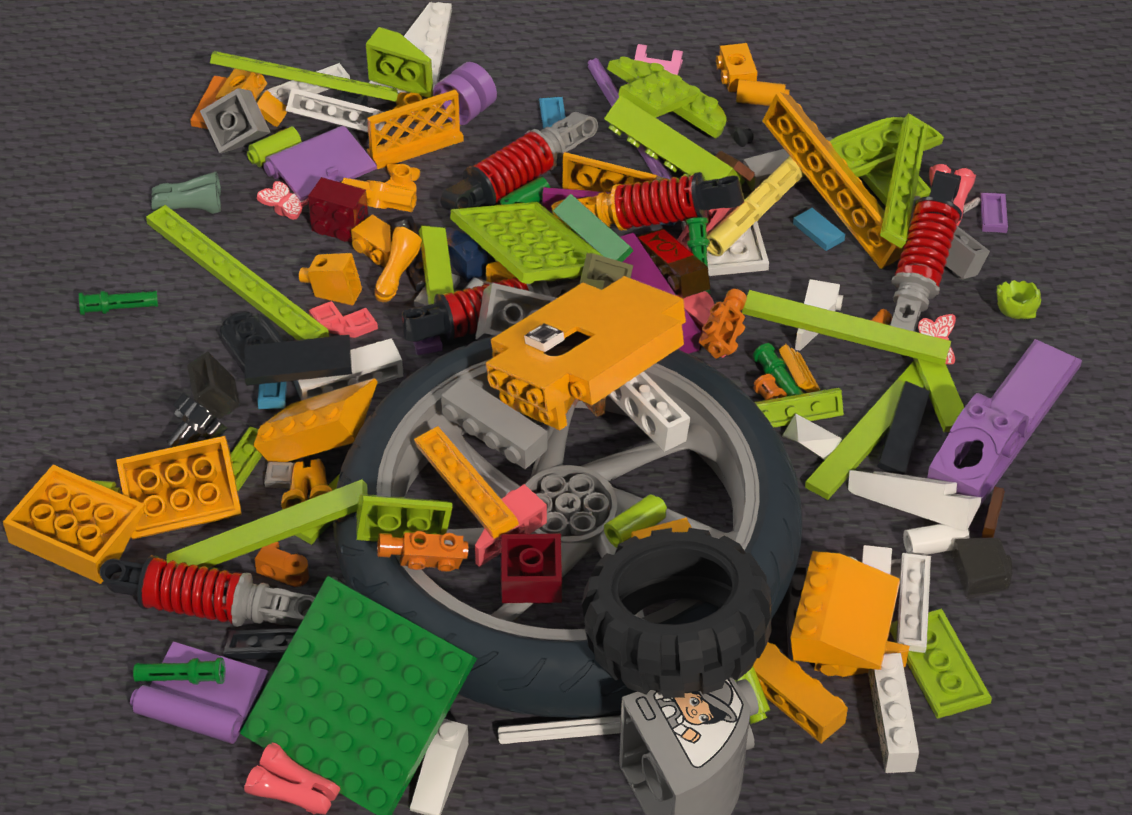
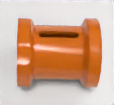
[753,374,787,401]

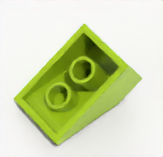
[366,27,433,98]

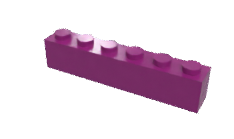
[620,233,701,354]

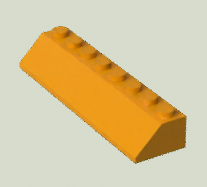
[762,92,903,269]

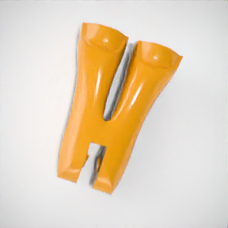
[374,227,422,302]
[281,459,332,510]

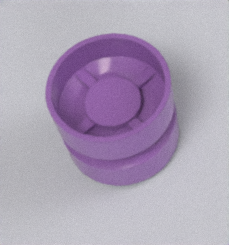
[433,62,497,125]

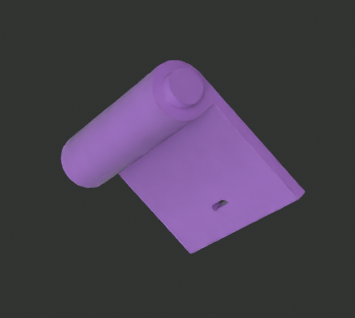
[264,125,377,201]
[130,642,269,744]

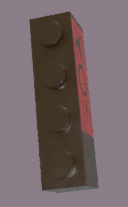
[637,228,710,298]

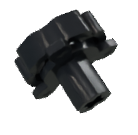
[166,393,228,447]

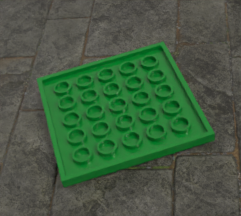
[240,576,477,815]

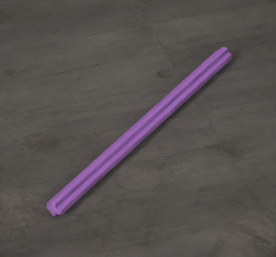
[588,58,672,180]

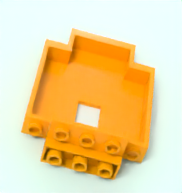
[486,276,686,430]

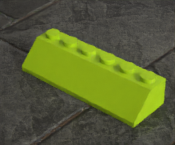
[604,95,745,185]

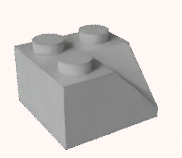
[200,88,271,153]

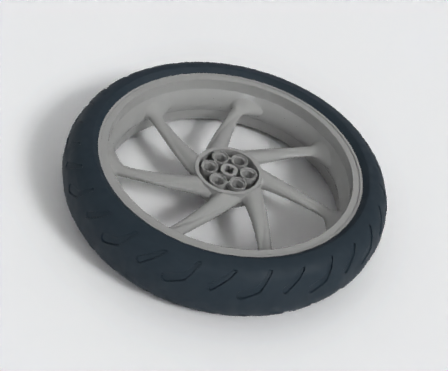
[334,331,802,718]

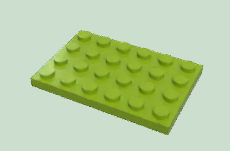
[450,202,604,284]

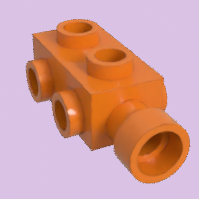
[699,289,747,359]
[377,531,468,572]

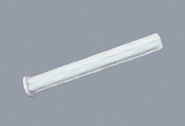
[498,715,621,744]

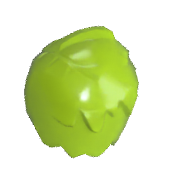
[996,280,1041,319]

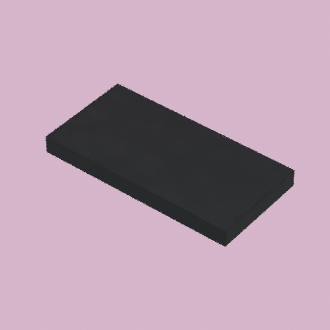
[245,335,352,386]

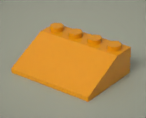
[253,378,378,462]
[116,436,242,540]
[3,465,145,584]
[791,551,900,670]

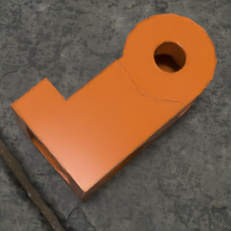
[255,542,309,587]

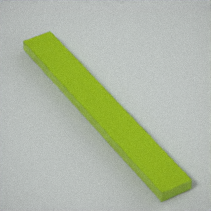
[210,51,398,101]
[880,113,928,248]
[742,290,951,365]
[805,361,926,500]
[167,479,368,568]

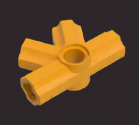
[342,178,417,212]

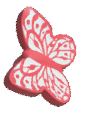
[257,181,309,220]
[918,314,956,364]

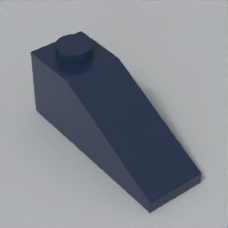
[445,227,488,282]

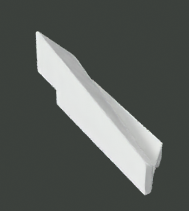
[848,470,981,531]

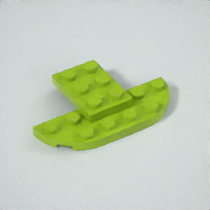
[607,57,726,138]
[830,117,944,206]

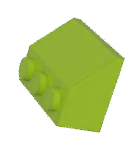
[356,494,452,543]

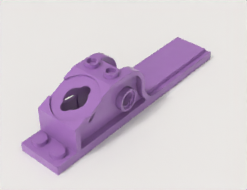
[927,339,1082,524]

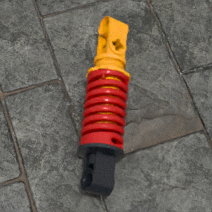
[551,172,744,231]

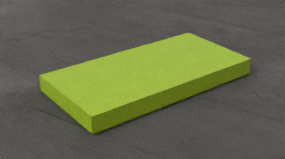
[890,609,992,719]

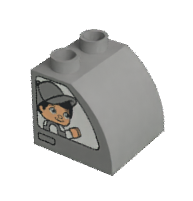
[619,678,759,815]

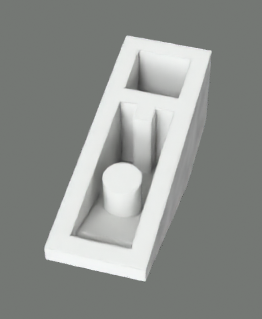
[795,279,843,351]
[410,719,469,815]

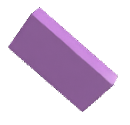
[980,193,1008,233]

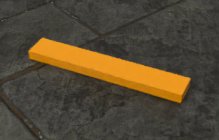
[414,426,519,539]

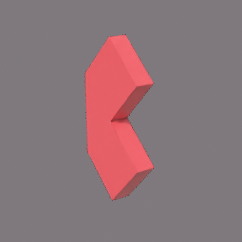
[309,301,378,338]

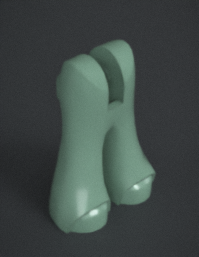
[151,172,221,214]

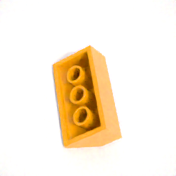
[563,152,663,192]

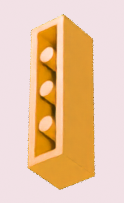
[753,642,848,743]

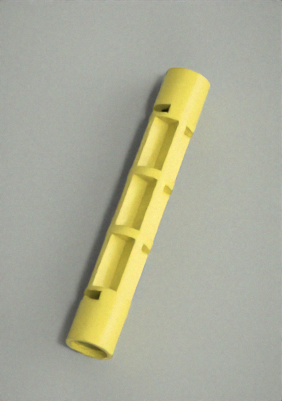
[707,156,805,256]

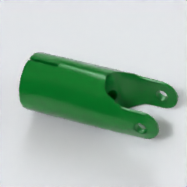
[500,177,550,205]

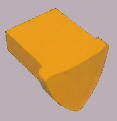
[256,90,287,127]

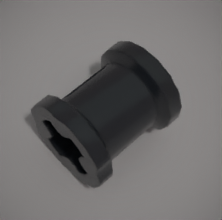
[339,91,368,107]

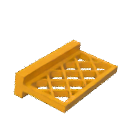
[367,89,464,169]

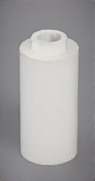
[903,524,969,555]

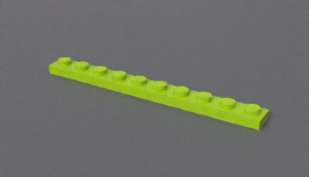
[146,205,329,340]

